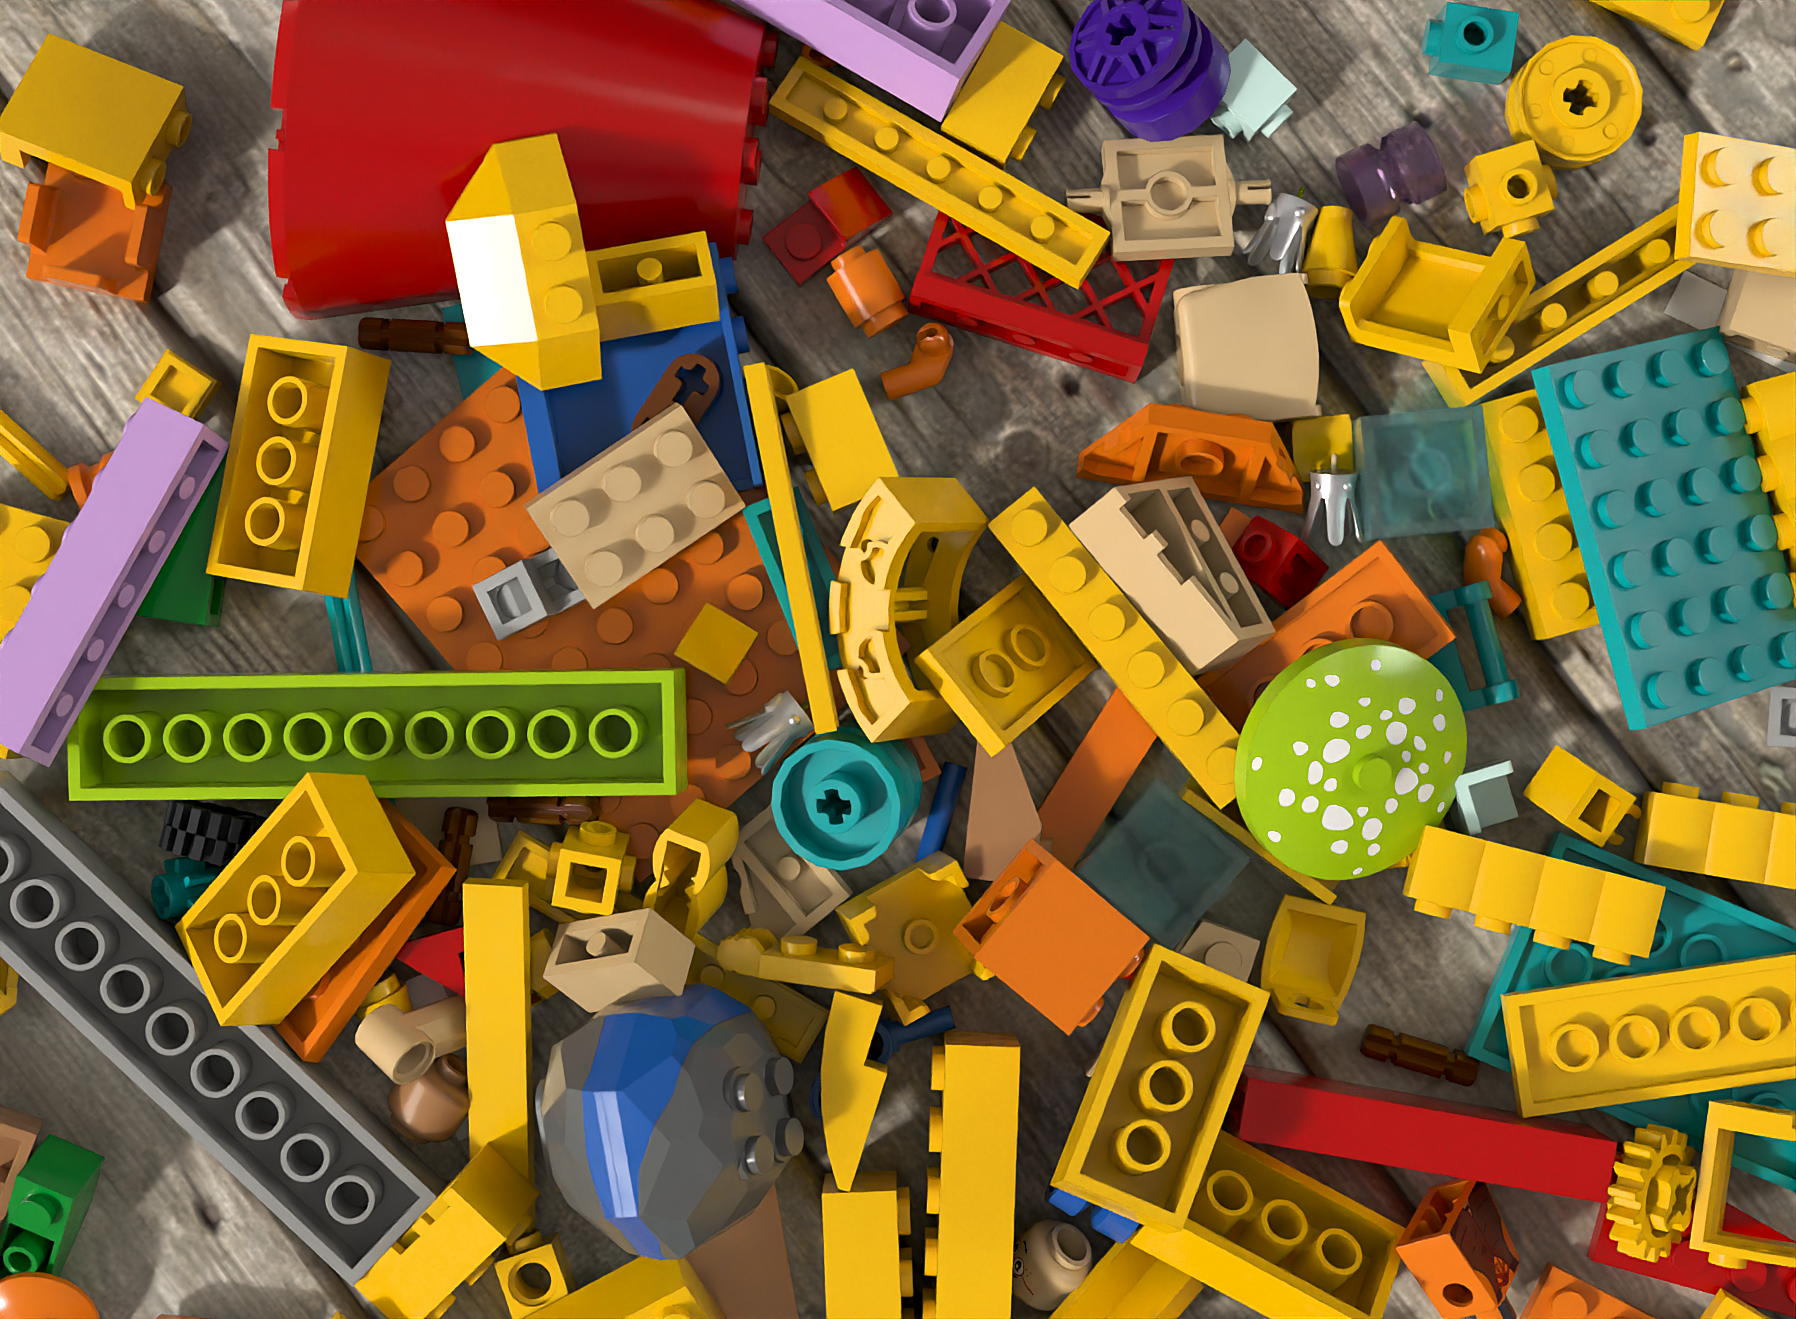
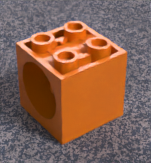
[952,838,1150,1036]

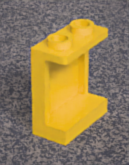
[0,33,193,210]
[1339,215,1536,374]

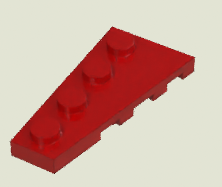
[1587,1141,1796,1317]

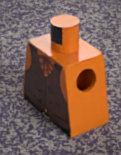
[1395,1178,1520,1319]

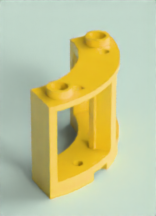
[829,477,991,743]
[1689,1099,1796,1269]

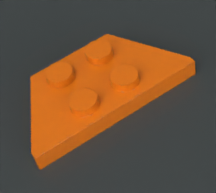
[1076,403,1306,514]

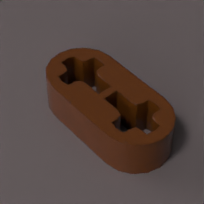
[631,353,723,432]

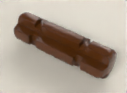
[358,317,475,356]
[486,796,602,826]
[425,807,479,926]
[1360,1024,1480,1087]

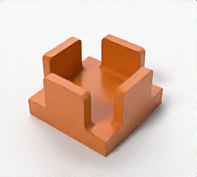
[18,162,173,304]

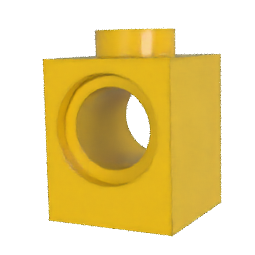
[494,1229,578,1319]

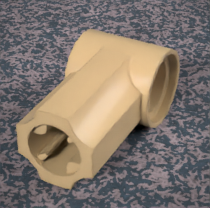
[355,995,467,1085]

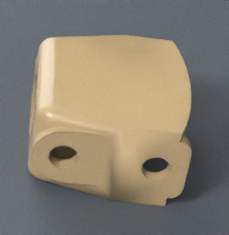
[1173,272,1322,426]

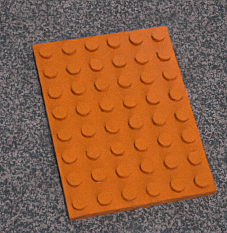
[355,367,912,883]

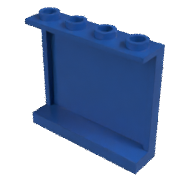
[516,242,765,493]

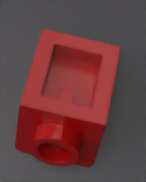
[1231,515,1329,611]

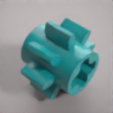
[151,856,222,929]

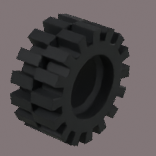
[158,800,268,866]

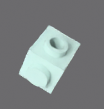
[1210,38,1297,144]

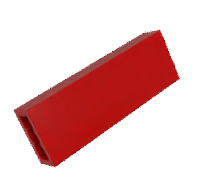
[1224,1064,1622,1204]

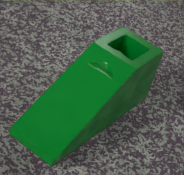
[0,1134,105,1279]

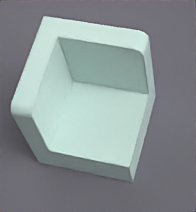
[1449,759,1519,836]

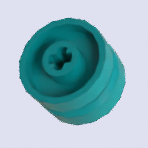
[771,719,923,871]

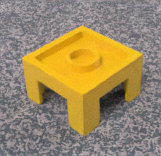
[834,850,995,1026]

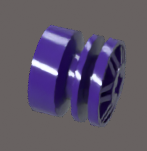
[1069,0,1231,142]

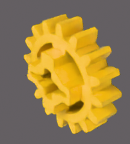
[1606,1124,1698,1262]

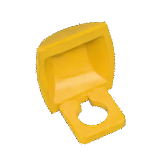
[1260,894,1366,1026]

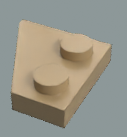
[731,805,853,942]

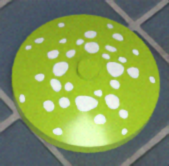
[1234,638,1467,880]

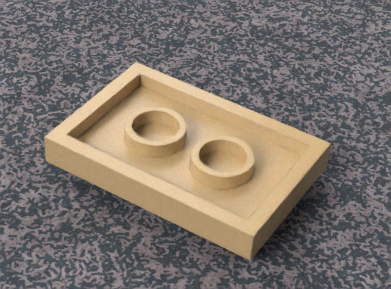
[523,402,746,609]

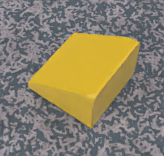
[1285,414,1354,483]
[674,603,759,685]

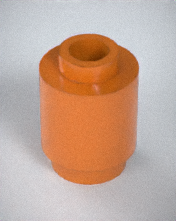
[826,245,909,339]

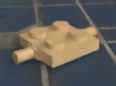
[1064,134,1272,262]

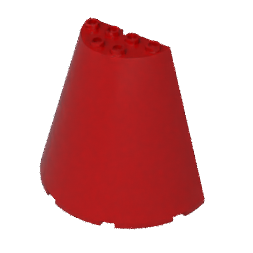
[268,0,779,320]

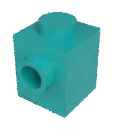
[1422,2,1520,85]

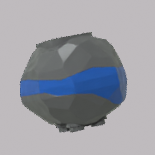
[535,983,804,1260]

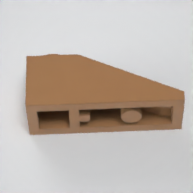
[963,740,1053,881]

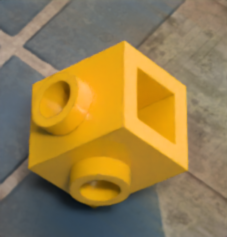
[1464,139,1558,239]
[546,821,638,916]

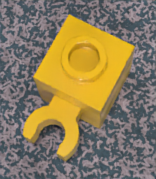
[1522,744,1643,848]

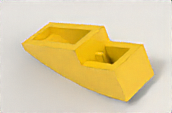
[821,989,888,1192]

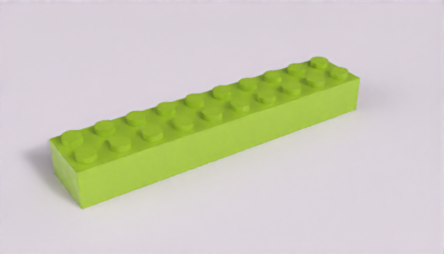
[67,667,688,801]

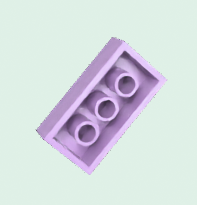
[731,0,1011,122]

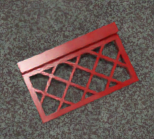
[907,204,1175,384]

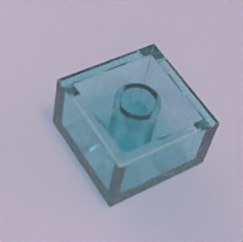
[1352,405,1495,543]
[1074,777,1251,950]

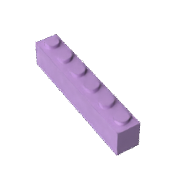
[0,396,230,767]

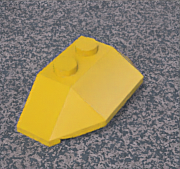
[445,133,602,391]

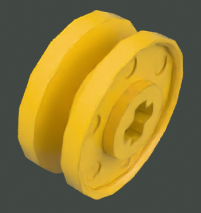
[1504,35,1643,171]

